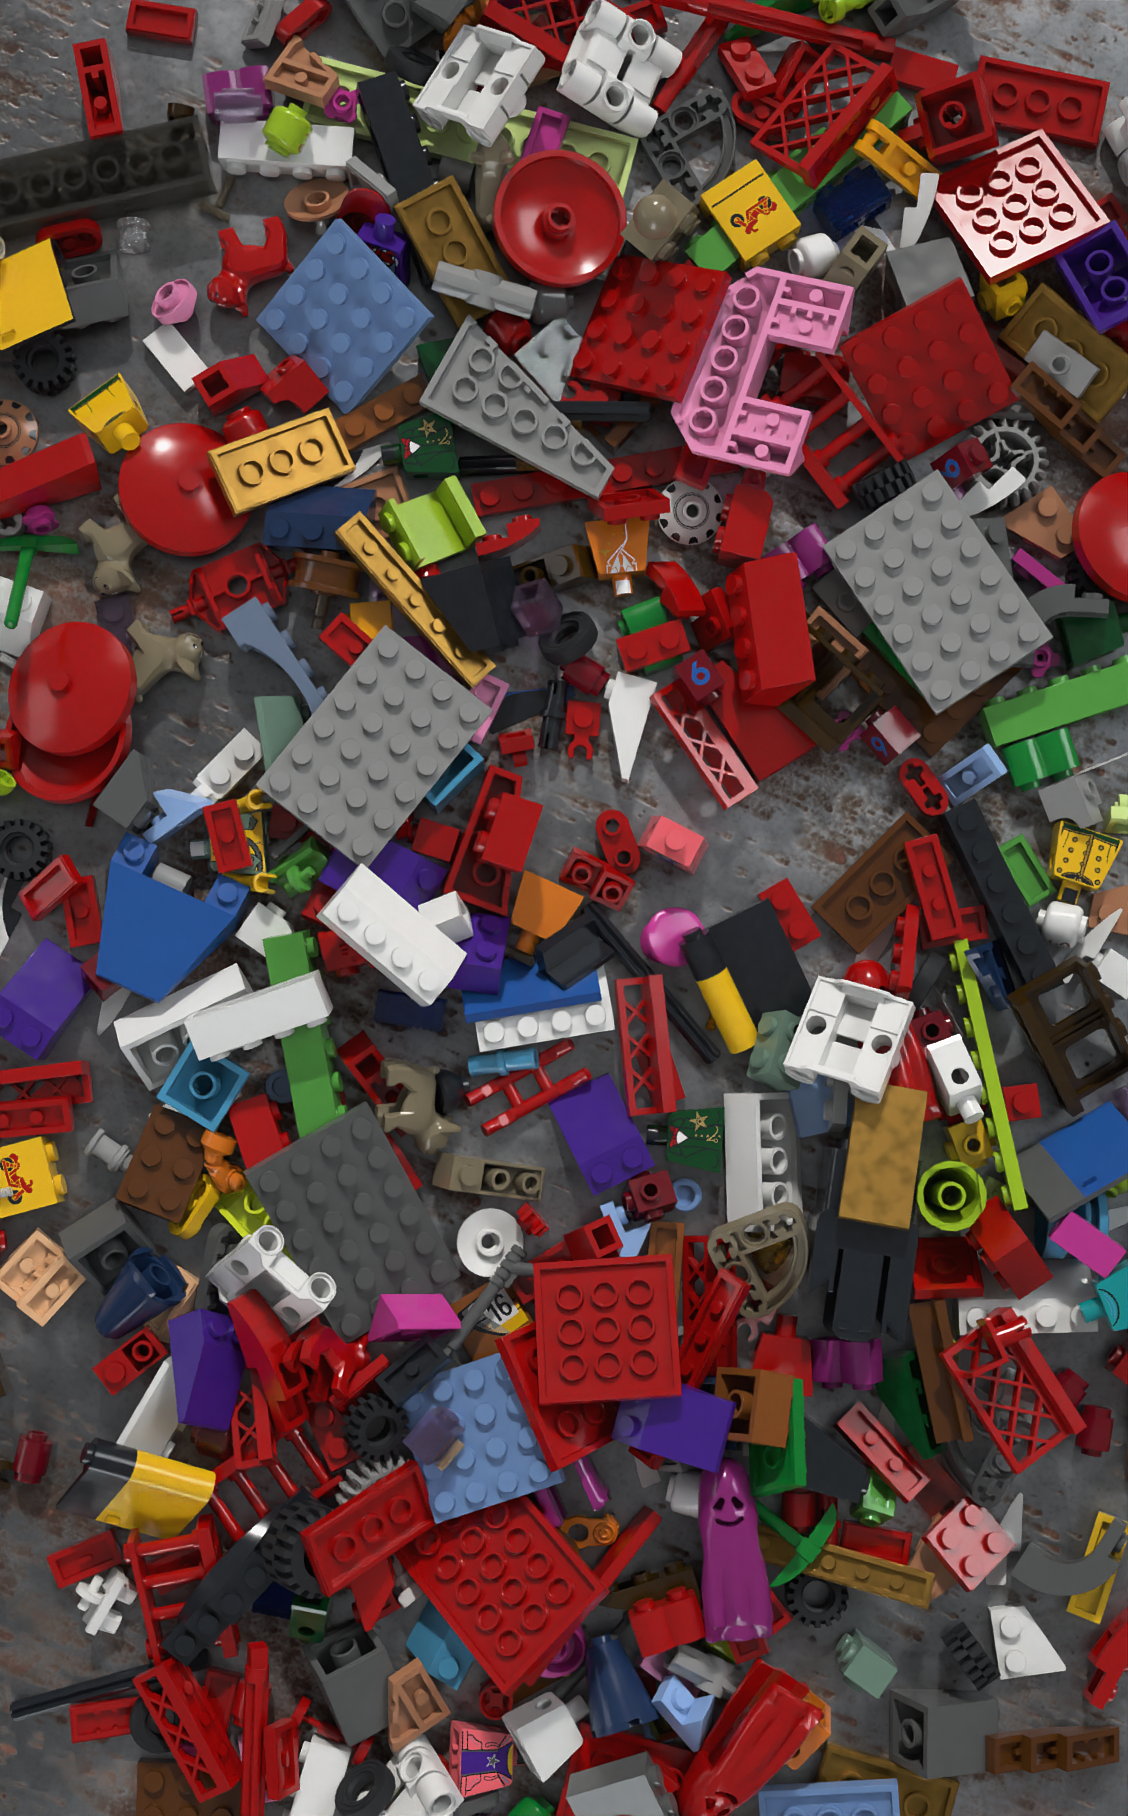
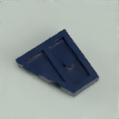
[964,939,1015,1012]

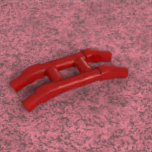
[464,1038,592,1137]

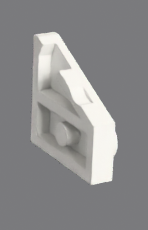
[988,1602,1066,1680]

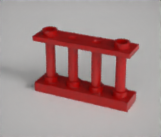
[760,352,905,510]
[208,1420,346,1543]
[123,1513,242,1666]

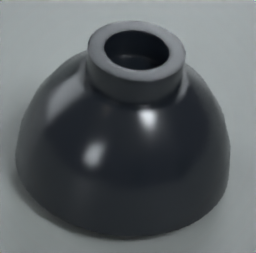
[434,1069,470,1116]

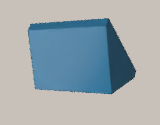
[157,1040,251,1133]

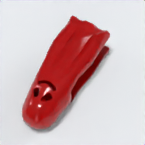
[842,960,942,1122]
[677,1657,824,1816]

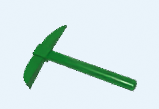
[0,534,79,629]
[755,1498,837,1587]

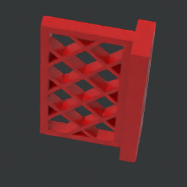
[479,0,635,72]
[749,41,899,190]
[938,1307,1087,1475]

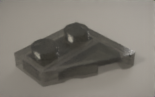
[510,318,583,401]

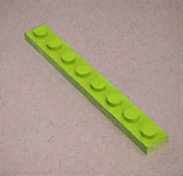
[948,939,1028,1214]

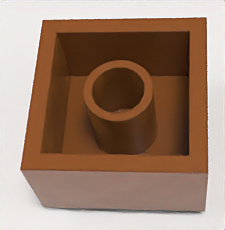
[714,1367,794,1448]

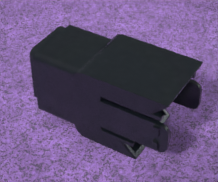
[798,1138,922,1345]

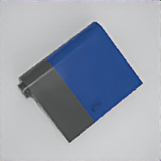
[1001,1101,1128,1223]

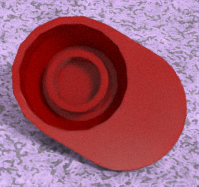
[337,188,391,234]

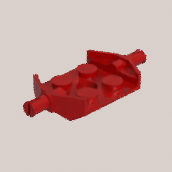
[169,542,297,635]

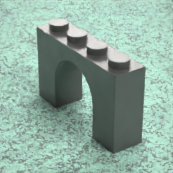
[566,1751,679,1816]

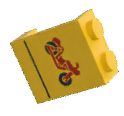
[699,159,801,272]
[0,1135,67,1218]

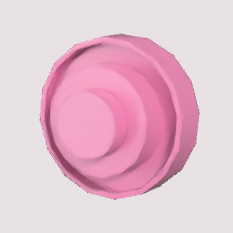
[151,279,197,325]

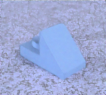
[937,743,1008,807]
[143,789,214,844]
[599,1199,651,1257]
[651,1674,715,1752]

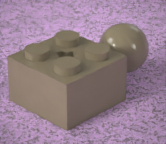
[620,179,702,263]

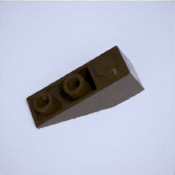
[513,544,598,602]
[598,1559,703,1611]

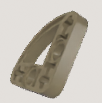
[707,1202,809,1319]

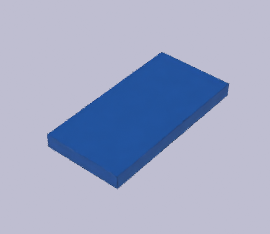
[461,955,602,1023]

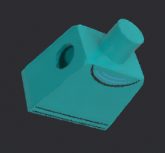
[1078,1259,1128,1331]

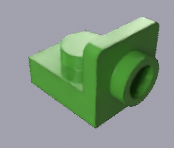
[850,1468,897,1527]

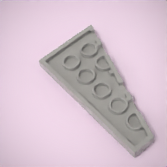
[419,314,614,501]

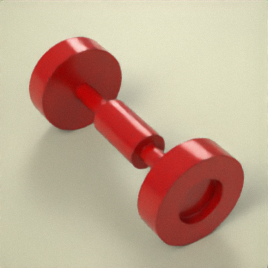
[290,1696,375,1766]

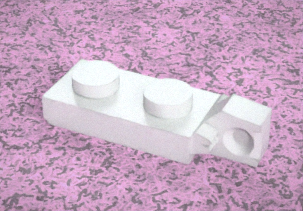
[191,728,263,804]

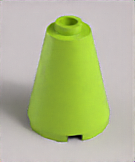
[916,1160,987,1231]

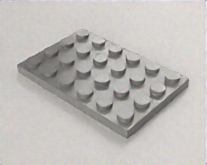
[823,469,1053,716]
[256,625,493,868]

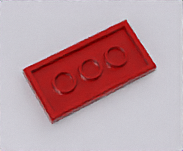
[976,55,1110,150]
[299,1459,436,1597]

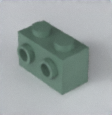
[747,1010,814,1091]
[835,1628,898,1699]

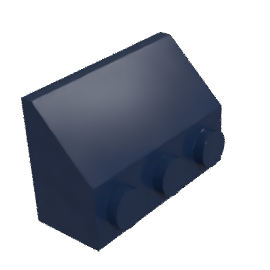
[263,486,377,556]

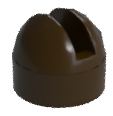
[167,103,195,129]

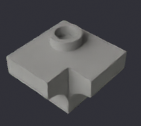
[1038,772,1103,829]

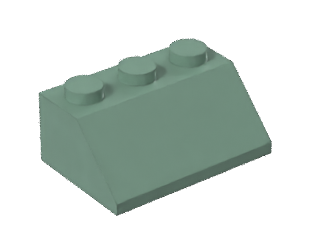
[254,696,311,805]

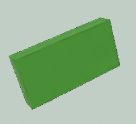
[999,833,1057,908]

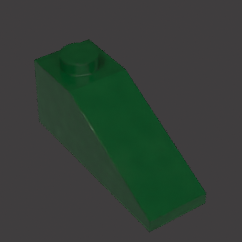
[875,1349,947,1460]

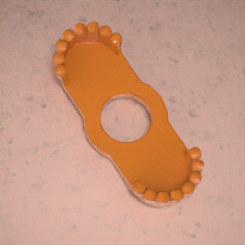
[556,1513,619,1549]

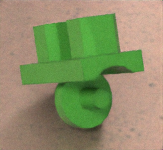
[267,837,330,898]

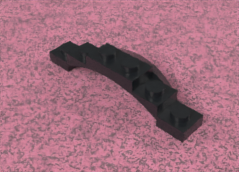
[160,1485,326,1667]

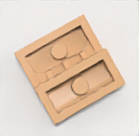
[0,1227,86,1327]

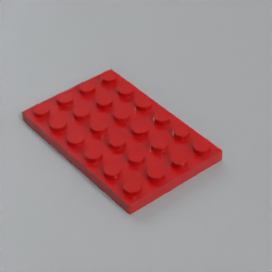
[393,1494,610,1697]

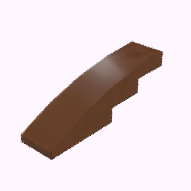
[1009,361,1127,480]
[986,1725,1119,1775]

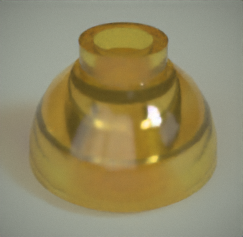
[749,1231,792,1274]

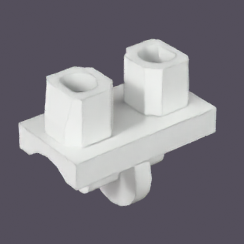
[76,1565,138,1636]

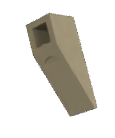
[823,225,888,297]
[432,1151,546,1202]

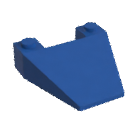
[96,832,250,1003]

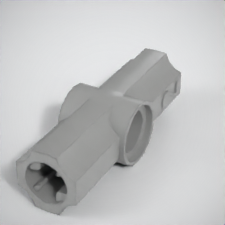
[431,261,537,319]
[663,1644,746,1700]

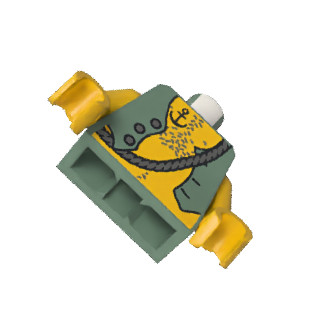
[190,789,277,895]

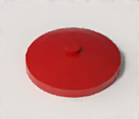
[492,149,627,288]
[118,423,251,556]
[1072,472,1128,602]
[8,622,137,756]
[6,714,132,804]

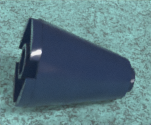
[95,1247,186,1339]
[585,1633,660,1738]

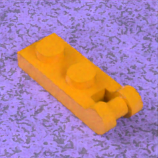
[852,119,942,202]

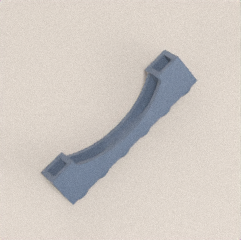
[222,596,328,714]

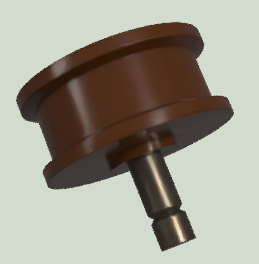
[288,550,365,630]

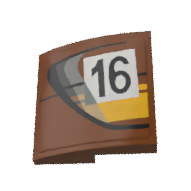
[450,1281,533,1362]

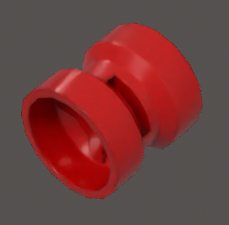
[478,1677,513,1721]

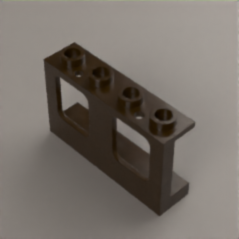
[729,612,888,755]
[1005,955,1128,1117]

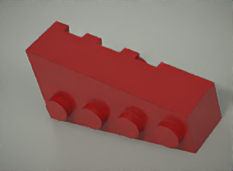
[440,765,523,917]

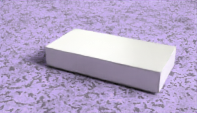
[143,324,208,394]

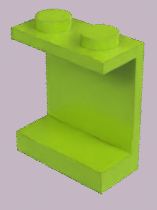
[378,475,487,572]

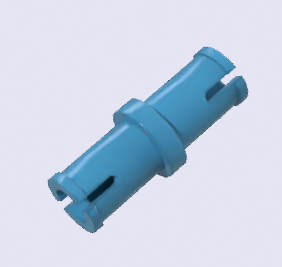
[468,1047,539,1077]

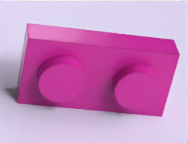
[1011,548,1065,591]

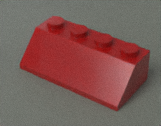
[725,552,816,706]

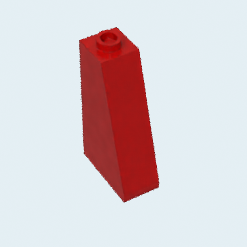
[0,432,102,520]
[707,660,817,785]

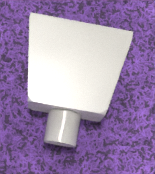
[927,1034,984,1124]
[501,1692,589,1782]

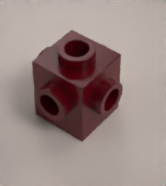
[911,1007,954,1058]
[621,1170,678,1223]

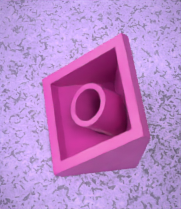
[368,1294,461,1342]

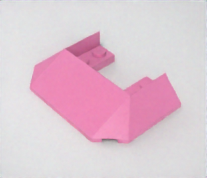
[671,266,855,477]

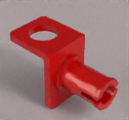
[964,1315,1032,1379]

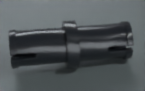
[537,680,569,750]

